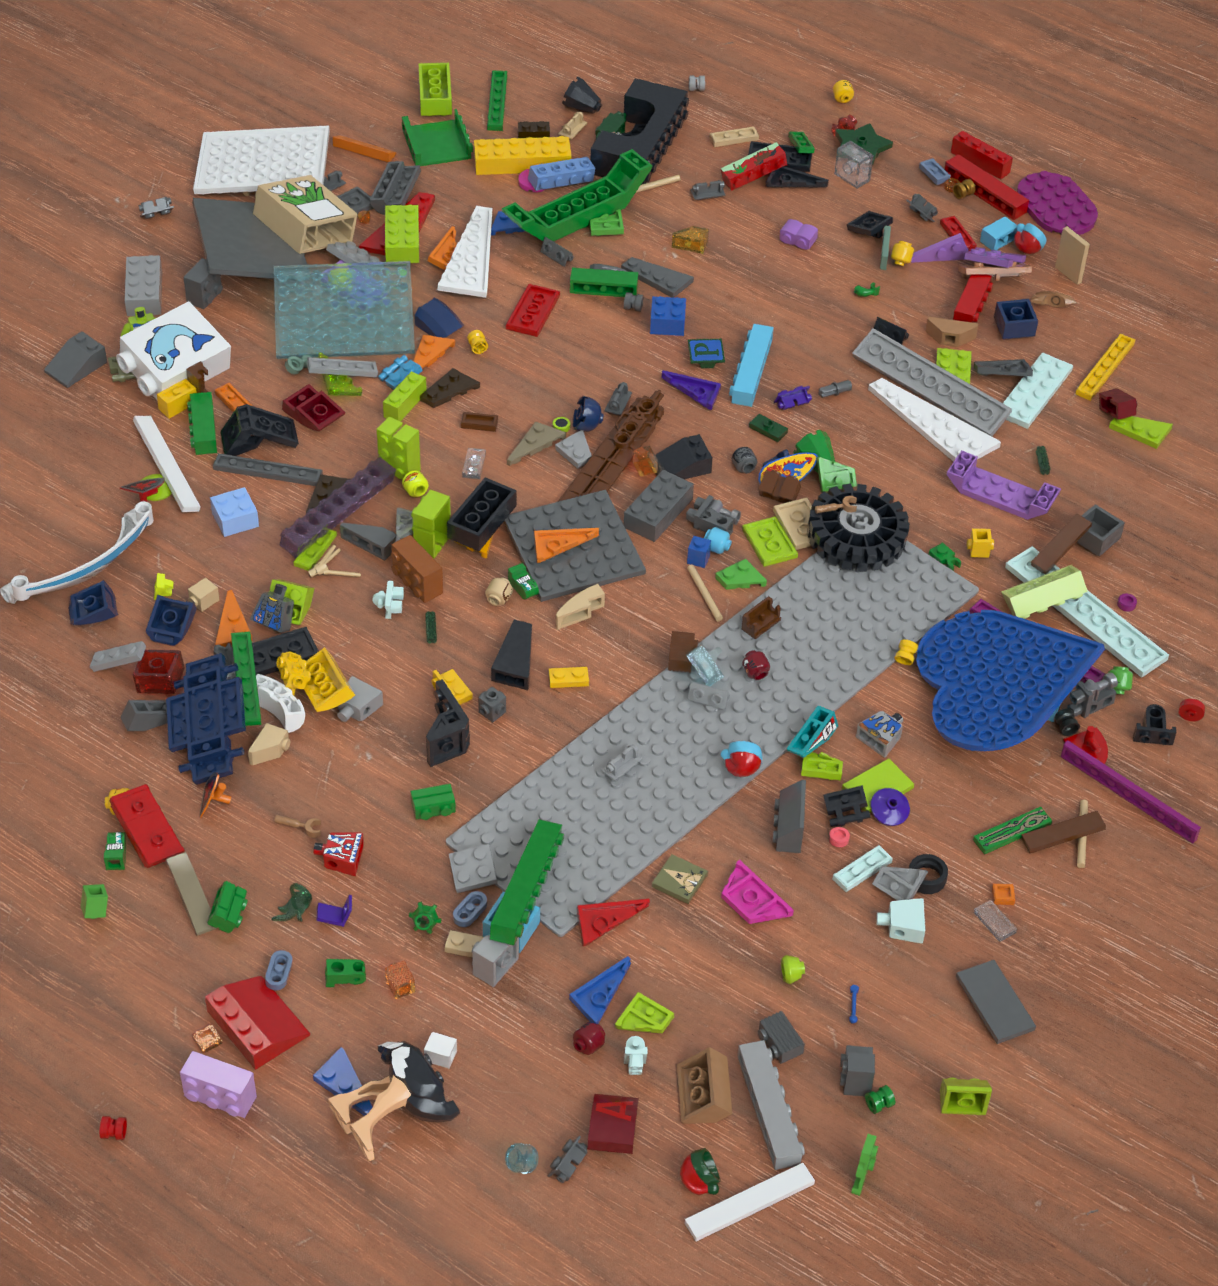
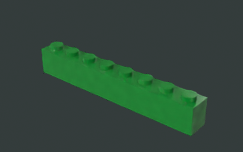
[489,819,565,945]

